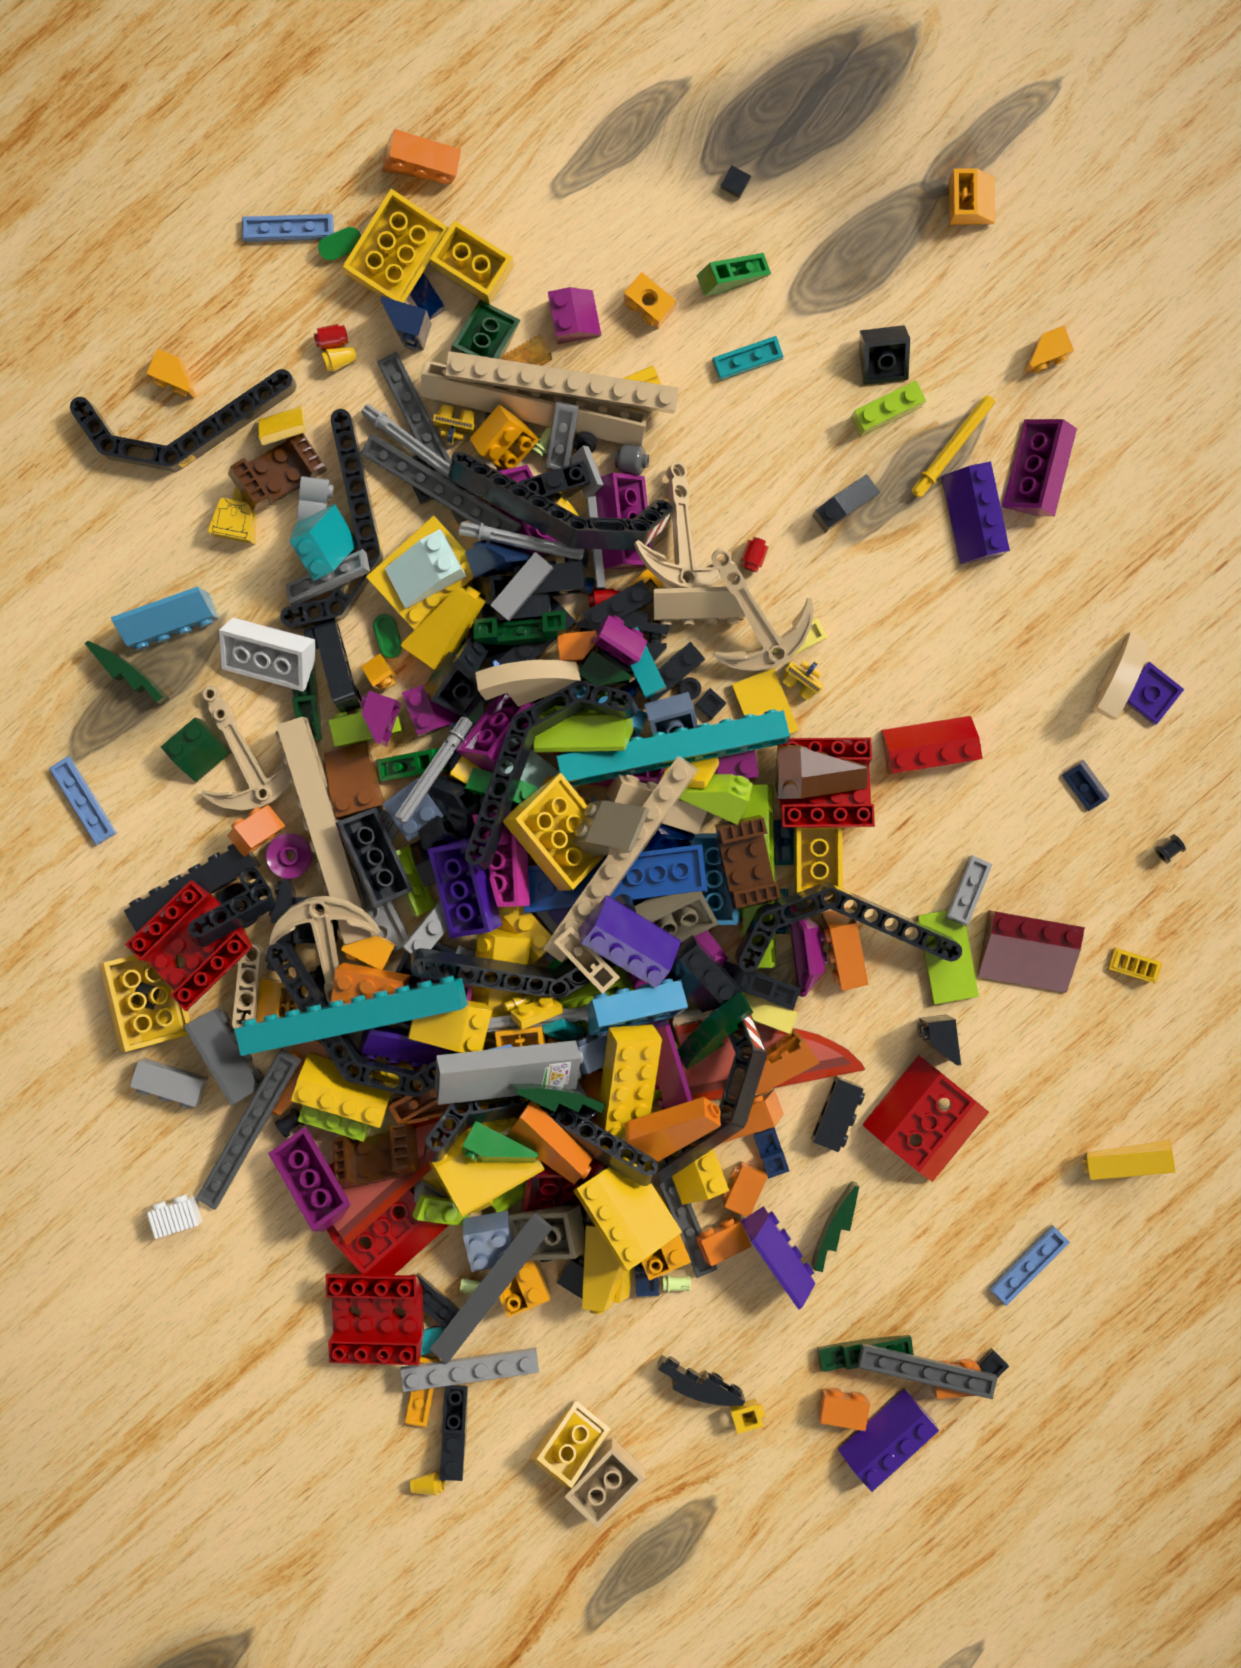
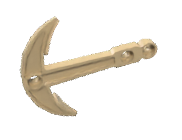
[634,462,732,588]
[711,548,813,671]
[201,686,291,811]
[269,896,380,1003]

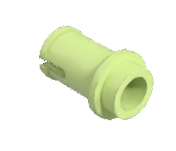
[531,427,551,458]
[662,1274,691,1293]
[459,1277,482,1296]

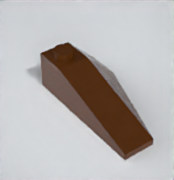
[775,745,868,799]

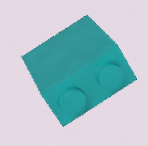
[289,504,358,581]

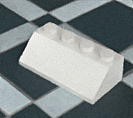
[219,618,315,691]

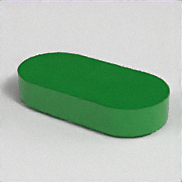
[318,226,361,260]
[373,614,403,659]

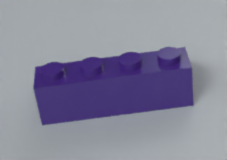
[941,461,1010,564]
[427,838,502,938]
[578,895,681,988]
[359,1026,451,1070]
[741,1206,816,1310]
[837,1388,939,1492]

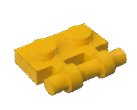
[503,994,563,1029]

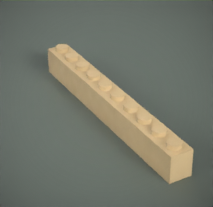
[445,351,679,414]
[420,360,649,446]
[275,717,375,945]
[543,756,699,962]

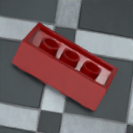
[881,716,983,774]

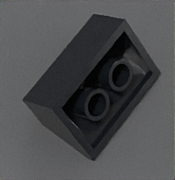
[667,935,741,1013]

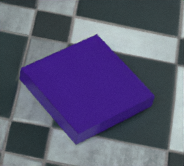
[1126,662,1185,725]

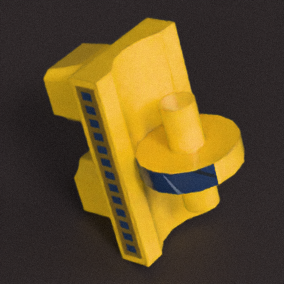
[433,404,476,445]
[782,660,824,700]

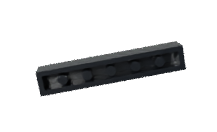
[124,844,261,933]

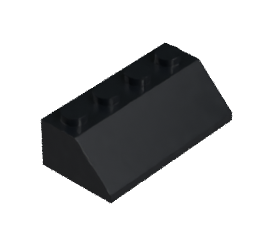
[485,596,576,665]
[335,807,414,908]

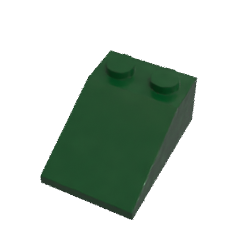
[451,300,520,359]

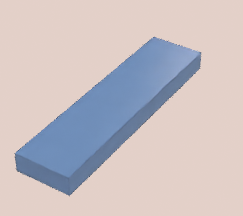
[242,214,334,242]
[49,756,117,845]
[989,1225,1070,1306]

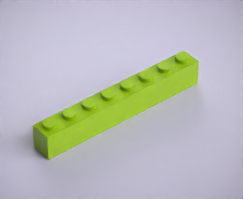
[740,785,776,968]

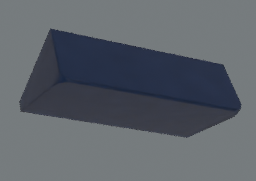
[1062,760,1110,811]

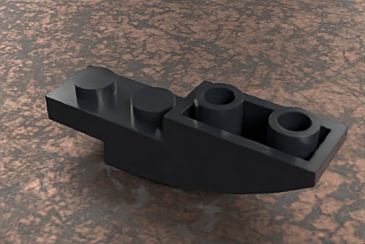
[470,593,551,629]
[576,611,669,640]
[265,878,297,971]
[722,961,801,1010]
[657,1355,745,1406]
[440,1385,468,1481]

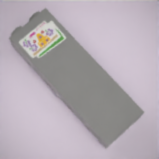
[434,1041,583,1105]

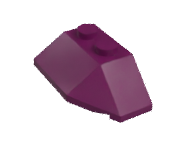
[787,905,828,997]

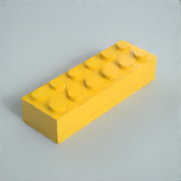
[596,1025,662,1159]

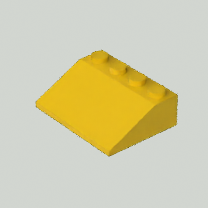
[343,189,449,303]
[366,515,473,630]
[503,773,605,891]
[99,955,190,1052]
[429,1117,544,1217]
[573,1157,682,1271]

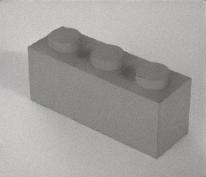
[130,1058,209,1109]

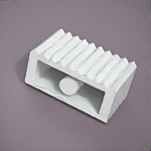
[146,1194,202,1239]

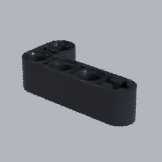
[313,619,362,713]
[188,867,275,947]

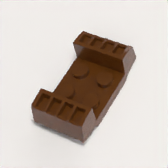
[228,433,327,512]
[715,815,781,911]
[332,1123,419,1189]

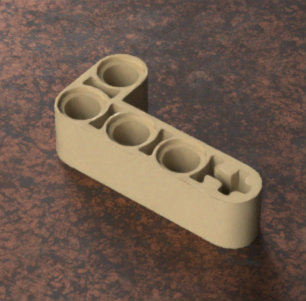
[232,943,265,1029]

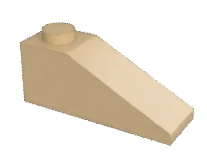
[554,926,620,994]

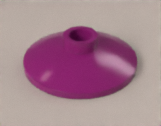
[266,833,312,879]

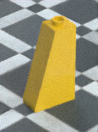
[401,586,486,670]
[1083,1140,1176,1180]
[582,1224,624,1314]

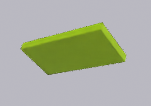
[917,910,979,1005]

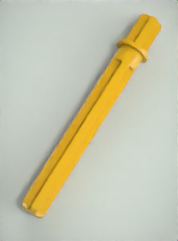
[911,395,995,498]

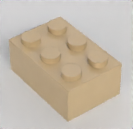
[564,1438,645,1528]

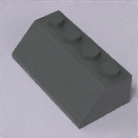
[184,1007,264,1105]

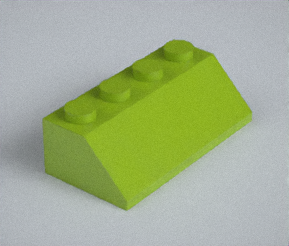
[534,704,634,752]

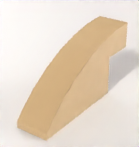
[1092,632,1150,720]
[475,660,581,707]

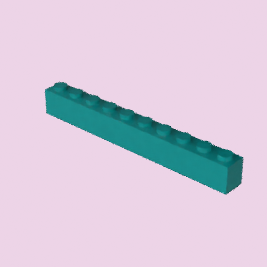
[557,709,790,787]
[234,975,468,1056]

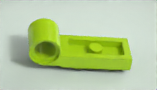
[412,1194,470,1226]

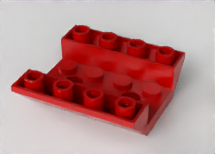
[779,737,875,828]
[125,880,253,1011]
[862,1054,989,1182]
[327,1189,449,1275]
[325,1274,424,1366]

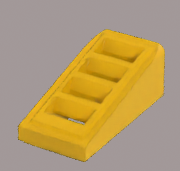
[1108,947,1162,983]

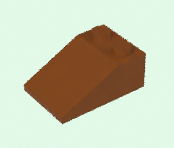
[324,741,384,819]

